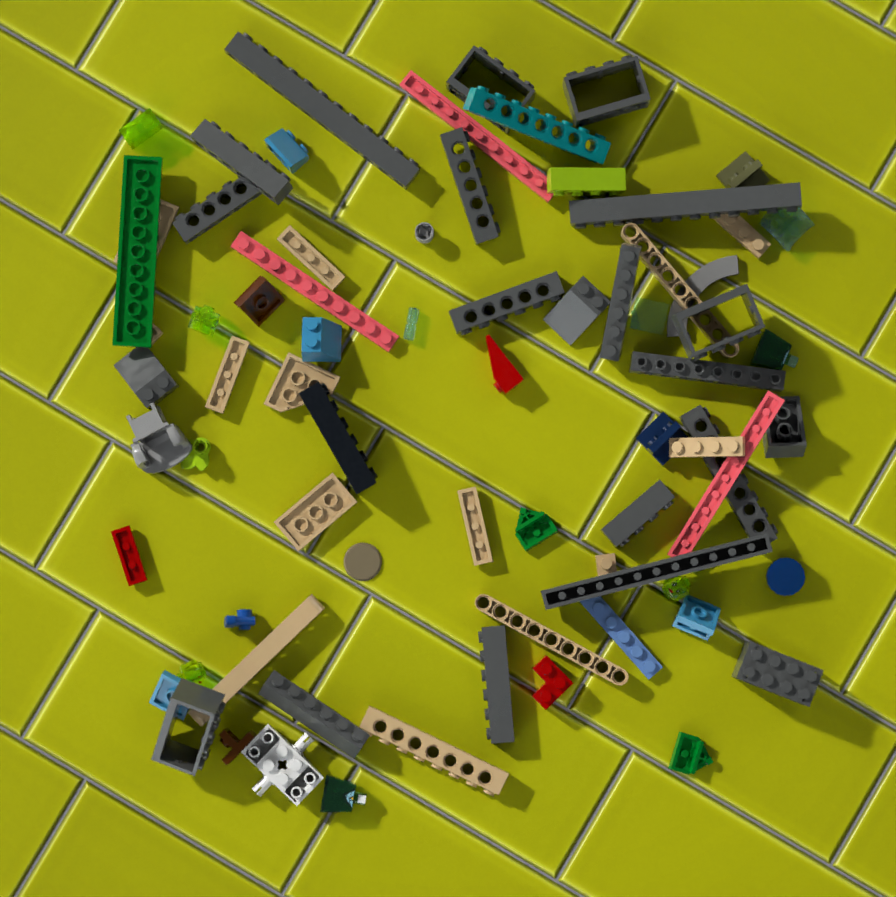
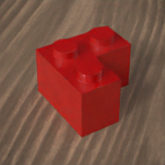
[531,655,573,710]

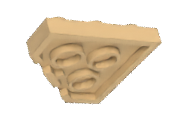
[264,352,341,413]

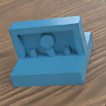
[672,593,721,641]
[149,670,189,720]

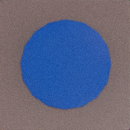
[766,558,805,596]

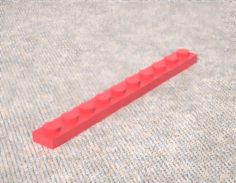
[399,70,553,203]
[230,231,399,352]
[667,390,785,557]

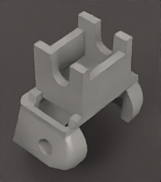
[126,402,192,473]

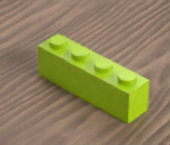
[547,167,626,197]

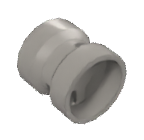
[415,222,434,244]

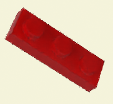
[111,525,148,586]

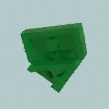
[515,507,558,552]
[668,731,713,774]

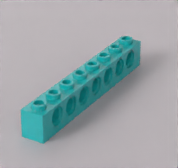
[463,85,611,164]

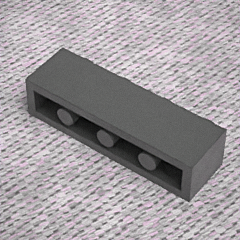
[601,480,675,547]

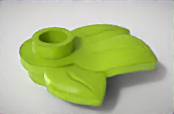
[181,437,211,471]

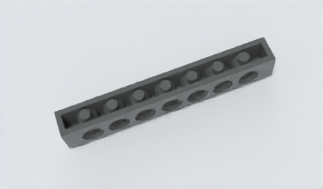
[629,351,786,392]
[679,405,778,543]

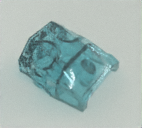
[759,208,815,251]

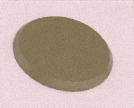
[344,543,382,581]

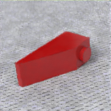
[485,334,524,395]

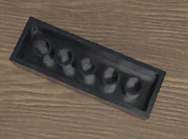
[299,382,378,495]

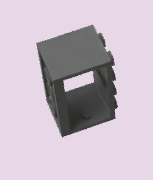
[446,45,535,134]
[562,55,651,128]
[671,284,765,361]
[731,641,824,707]
[151,678,226,776]

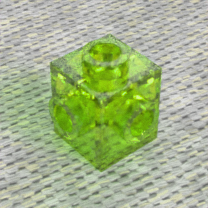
[188,305,221,337]

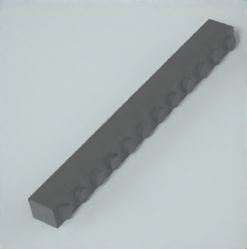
[224,32,420,190]
[569,182,802,229]
[541,533,773,610]

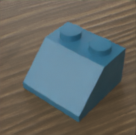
[264,128,309,174]
[301,317,342,362]

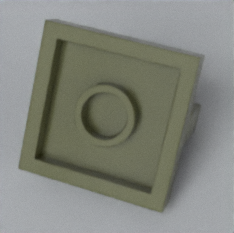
[716,151,770,188]

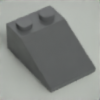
[543,276,610,346]
[114,347,179,410]
[761,396,807,458]

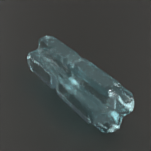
[403,307,419,340]

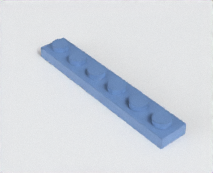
[579,596,663,680]

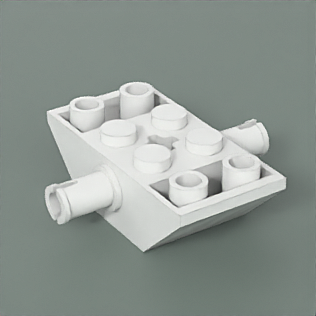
[241,724,324,806]

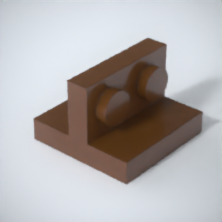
[234,276,285,327]
[219,728,257,765]

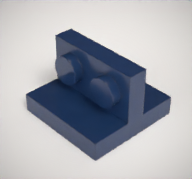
[636,412,689,466]

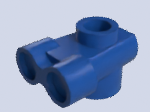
[224,609,255,630]

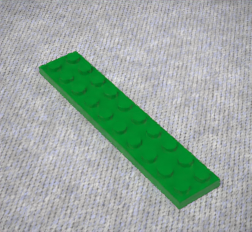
[112,155,163,348]

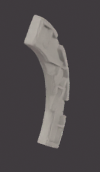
[667,255,739,337]

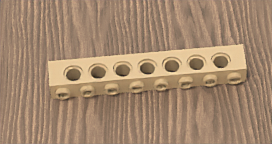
[359,706,509,796]

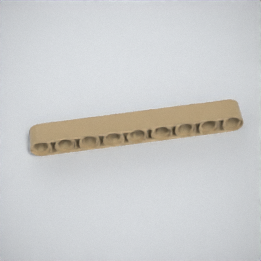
[621,223,739,358]
[188,594,325,727]
[475,594,628,685]

